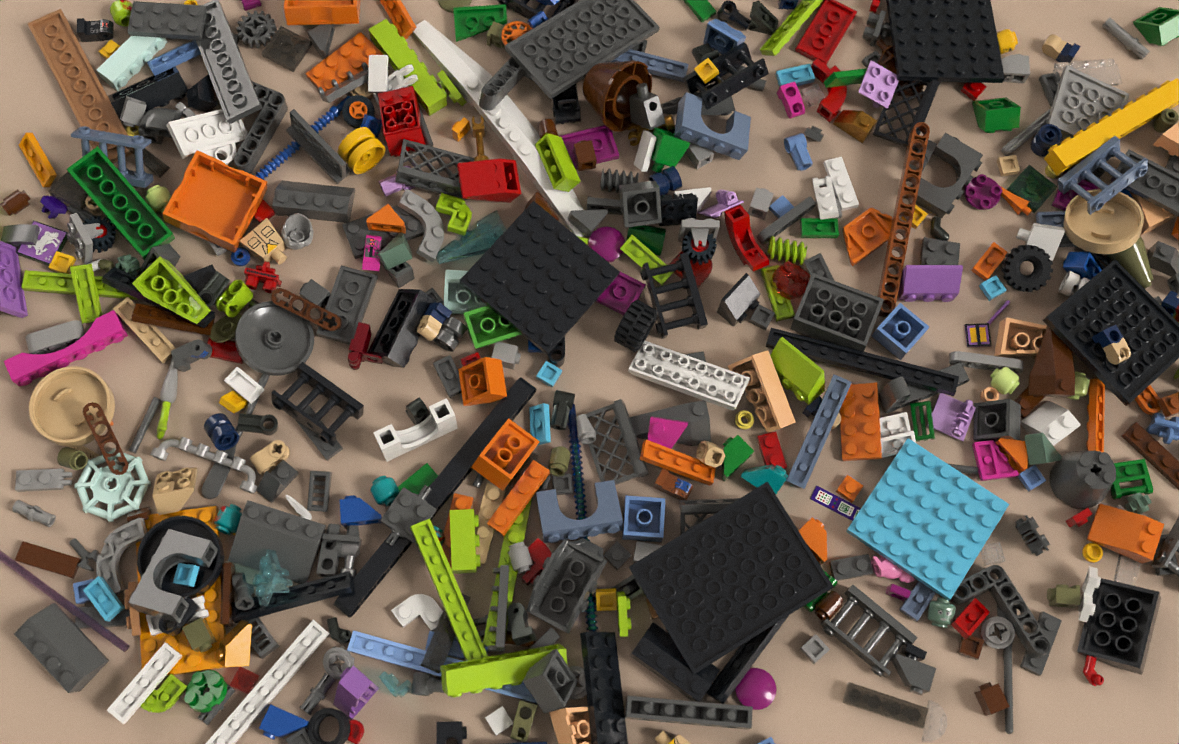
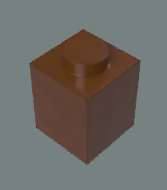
[573,140,597,172]
[974,682,1010,716]

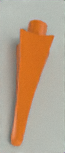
[1000,186,1032,216]

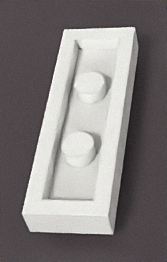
[823,157,859,211]

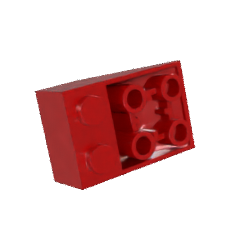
[378,86,421,137]
[457,158,521,203]

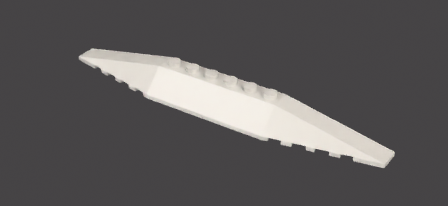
[412,20,585,237]

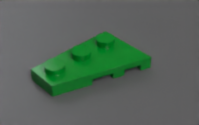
[453,4,507,42]

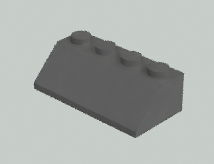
[272,180,355,223]
[14,603,109,693]

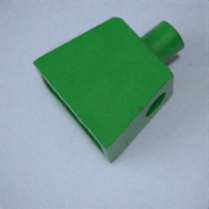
[651,127,690,173]

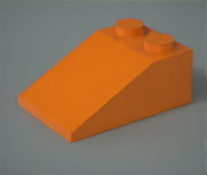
[471,418,540,491]
[1087,503,1164,564]

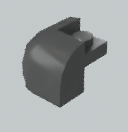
[138,108,182,145]

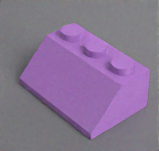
[898,265,963,302]

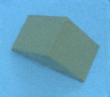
[377,232,412,270]
[1025,433,1062,465]

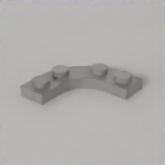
[397,189,444,262]
[96,518,148,595]

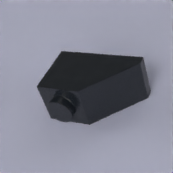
[186,74,218,113]

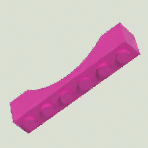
[4,310,128,387]

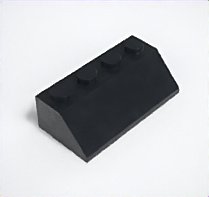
[108,67,188,123]
[367,289,437,368]
[630,622,720,702]

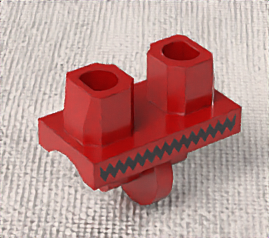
[244,261,282,294]

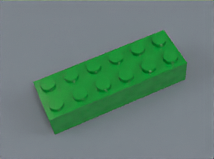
[66,146,175,261]

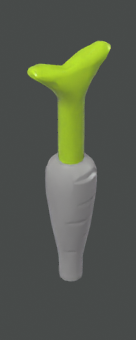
[157,358,178,439]

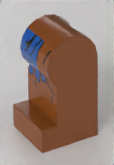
[653,468,693,500]

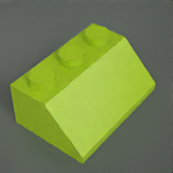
[770,337,825,405]

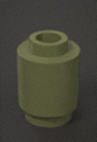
[1153,109,1179,133]
[548,446,571,477]
[57,447,88,470]

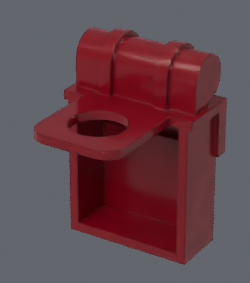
[348,322,383,370]

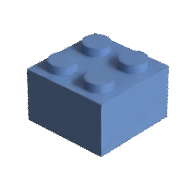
[872,303,929,361]
[622,496,666,542]

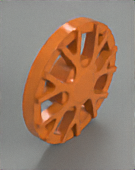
[501,21,532,45]

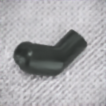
[327,617,352,643]

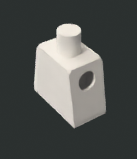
[1016,223,1065,262]

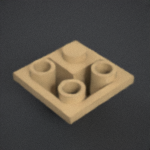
[152,467,198,515]

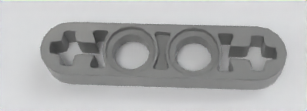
[949,351,1023,373]

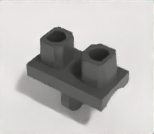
[862,10,891,47]

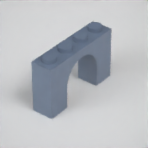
[674,92,751,161]
[536,480,623,543]

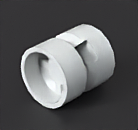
[1058,271,1090,297]

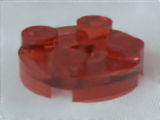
[772,261,810,299]

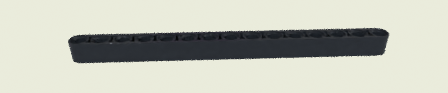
[333,377,537,618]

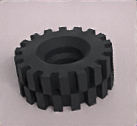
[1001,245,1053,292]

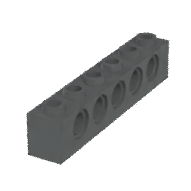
[625,696,753,730]

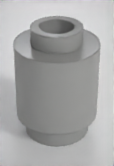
[508,542,533,574]

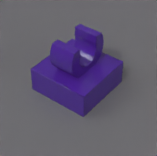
[40,196,68,219]

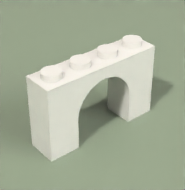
[373,398,458,462]

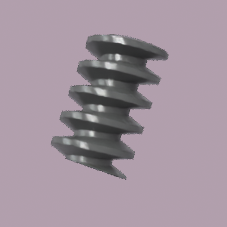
[600,168,639,193]

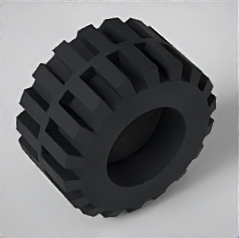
[614,300,657,352]

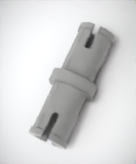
[12,500,56,527]

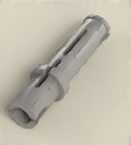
[1102,17,1150,60]

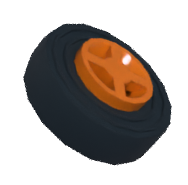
[342,95,375,128]

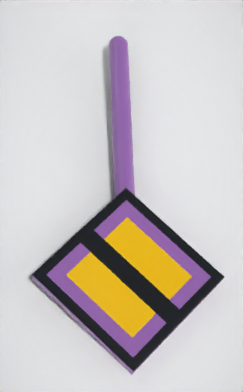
[965,300,1010,347]

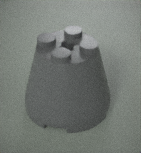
[1049,451,1116,509]

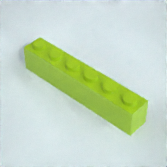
[368,19,448,116]
[440,644,567,697]

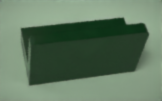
[626,225,666,256]

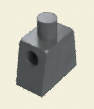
[629,83,665,130]

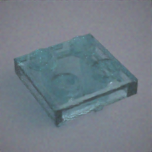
[253,549,293,606]

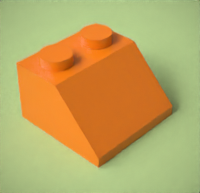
[458,357,507,406]

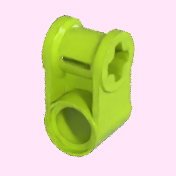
[215,280,253,317]

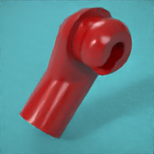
[1083,655,1104,686]

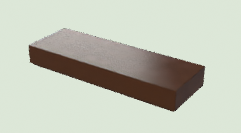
[15,541,82,579]
[221,562,236,627]

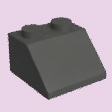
[619,180,662,228]
[973,399,1021,442]
[523,649,578,714]

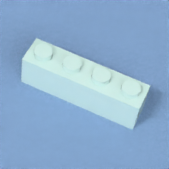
[97,36,167,91]

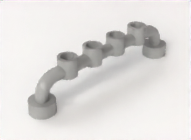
[150,437,258,494]

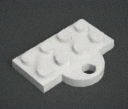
[166,109,248,165]

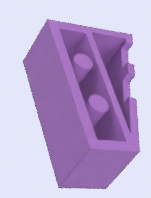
[333,666,379,720]

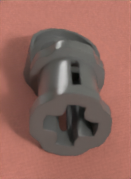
[232,572,254,610]

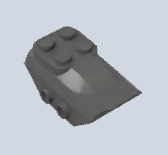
[526,538,607,634]

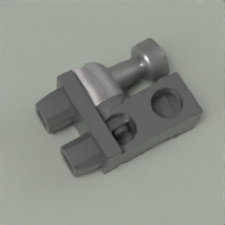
[317,524,362,579]

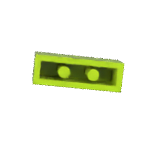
[535,133,581,192]
[450,509,481,574]

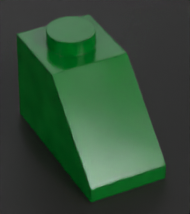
[722,435,754,482]

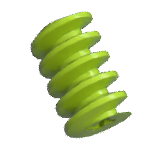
[766,236,807,266]

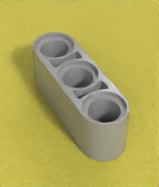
[25,320,85,354]

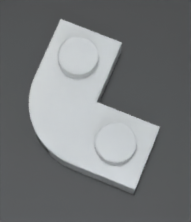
[1078,566,1101,622]
[391,594,448,631]

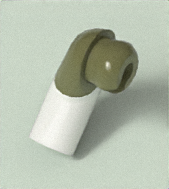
[88,259,114,273]

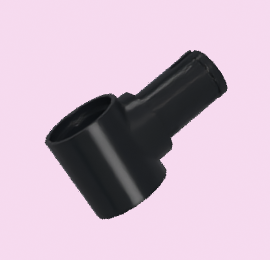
[717,0,752,30]

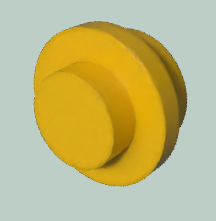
[1082,543,1103,563]

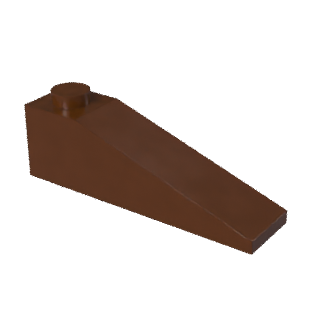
[1028,326,1075,398]

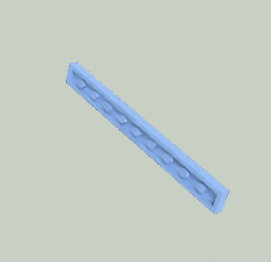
[347,630,537,704]

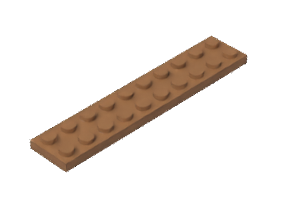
[27,9,135,163]

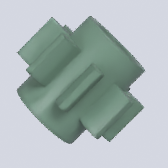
[115,254,140,276]
[1125,492,1152,514]

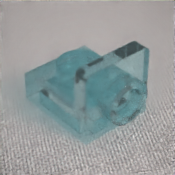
[379,672,412,698]

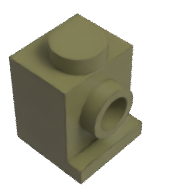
[486,21,513,48]
[1047,584,1081,608]

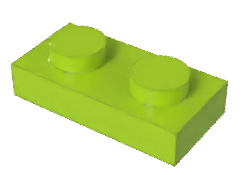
[437,70,467,106]
[616,591,631,637]

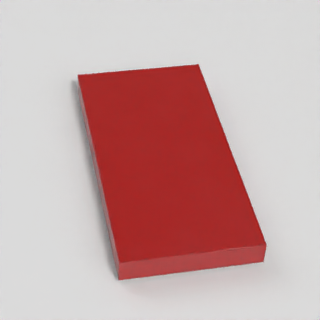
[795,0,857,64]

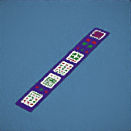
[810,486,861,521]

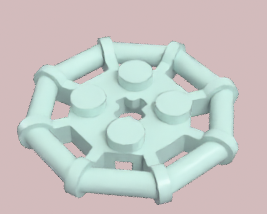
[74,448,151,522]

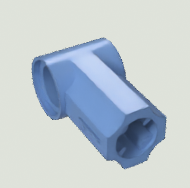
[784,133,813,171]

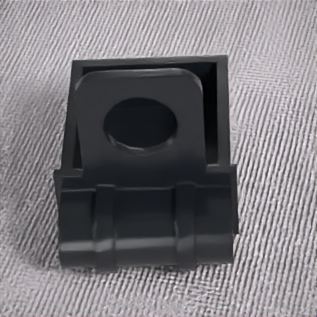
[552,84,581,125]

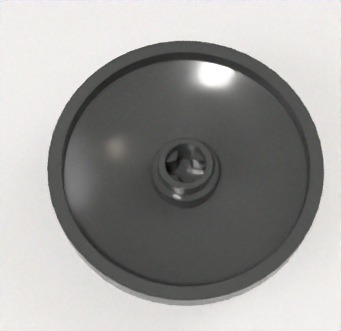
[235,301,314,376]

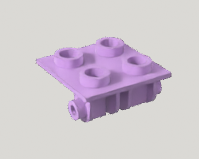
[858,60,899,109]
[698,190,744,218]
[927,393,976,441]

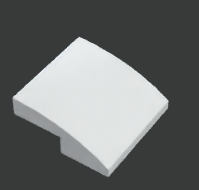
[880,412,916,458]

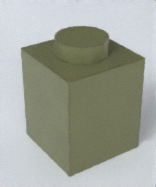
[182,618,217,653]

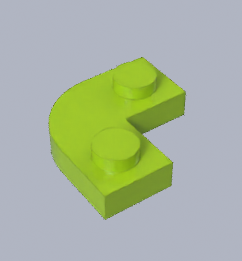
[435,193,472,236]
[140,674,187,713]

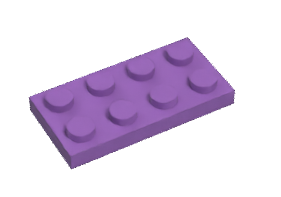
[0,241,28,318]

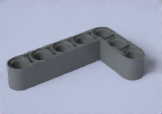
[479,57,532,111]
[234,81,288,174]
[879,363,970,413]
[950,565,1051,659]

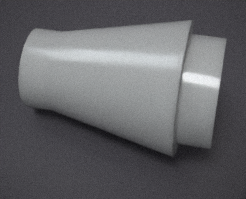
[575,414,597,445]

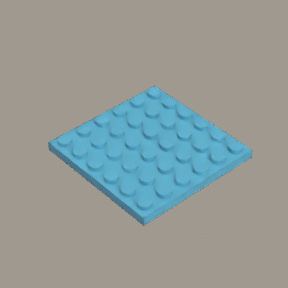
[846,438,1009,601]

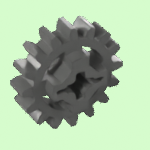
[236,10,277,48]

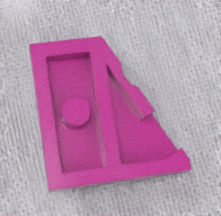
[648,416,688,449]
[972,440,1019,481]

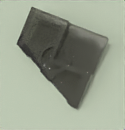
[125,146,170,178]

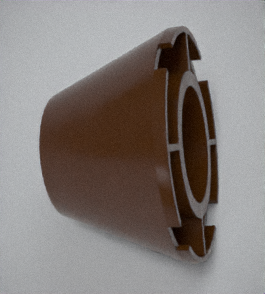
[583,61,652,132]

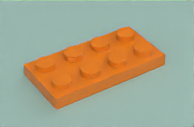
[306,32,384,92]
[840,382,882,461]

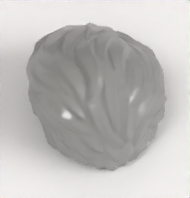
[281,213,314,250]

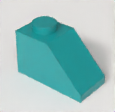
[740,464,788,494]

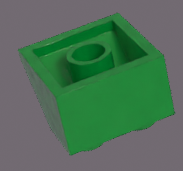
[1133,7,1179,46]
[972,97,1021,133]

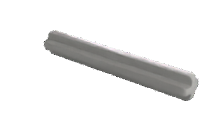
[1001,109,1051,156]

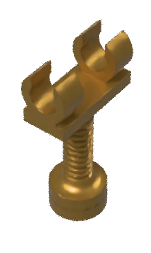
[472,115,489,161]
[627,115,675,146]

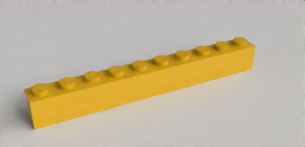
[1044,78,1179,175]

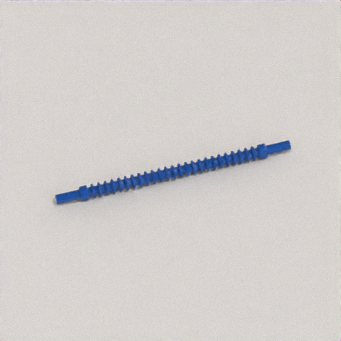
[254,95,350,180]

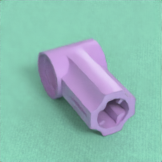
[379,166,415,197]

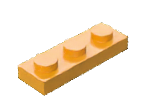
[19,133,57,187]

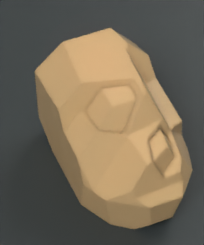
[696,441,725,468]

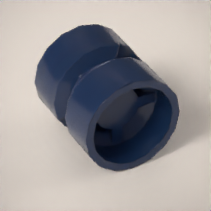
[1030,124,1062,157]
[649,166,682,197]
[204,413,239,450]

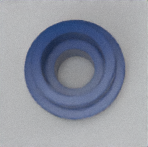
[231,248,250,266]

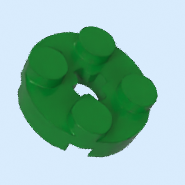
[184,670,227,713]

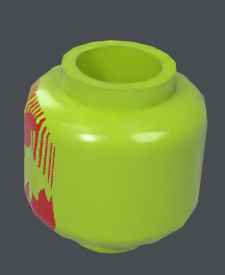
[110,0,132,27]

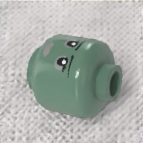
[927,597,956,628]

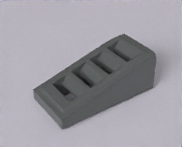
[307,471,332,512]
[247,617,279,659]

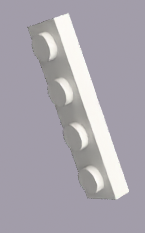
[107,642,182,724]

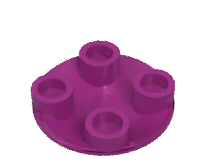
[964,174,1002,210]
[588,227,625,263]
[735,668,776,710]

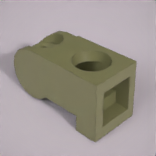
[510,700,538,742]

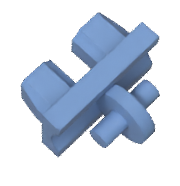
[1146,413,1179,444]

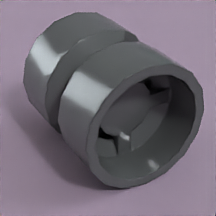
[433,316,467,352]

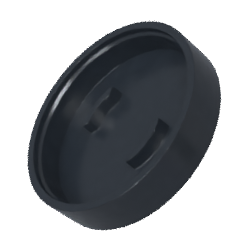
[137,516,224,598]

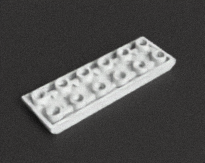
[628,341,750,410]

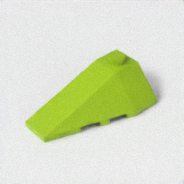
[132,256,211,324]

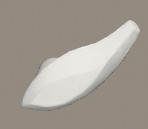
[285,495,312,520]

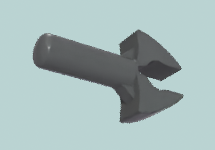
[69,538,99,571]

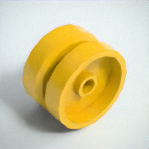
[337,127,386,175]

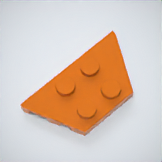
[842,207,899,266]

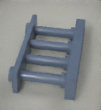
[71,126,154,188]
[1058,136,1148,215]

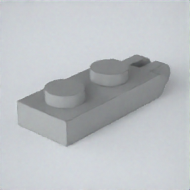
[15,469,72,492]

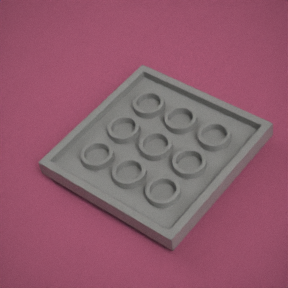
[1047,65,1129,138]

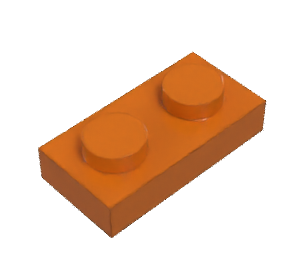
[971,242,1008,281]

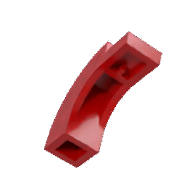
[811,58,847,123]
[724,204,769,272]

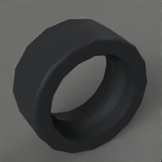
[308,708,350,744]

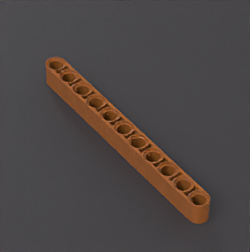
[877,122,930,317]

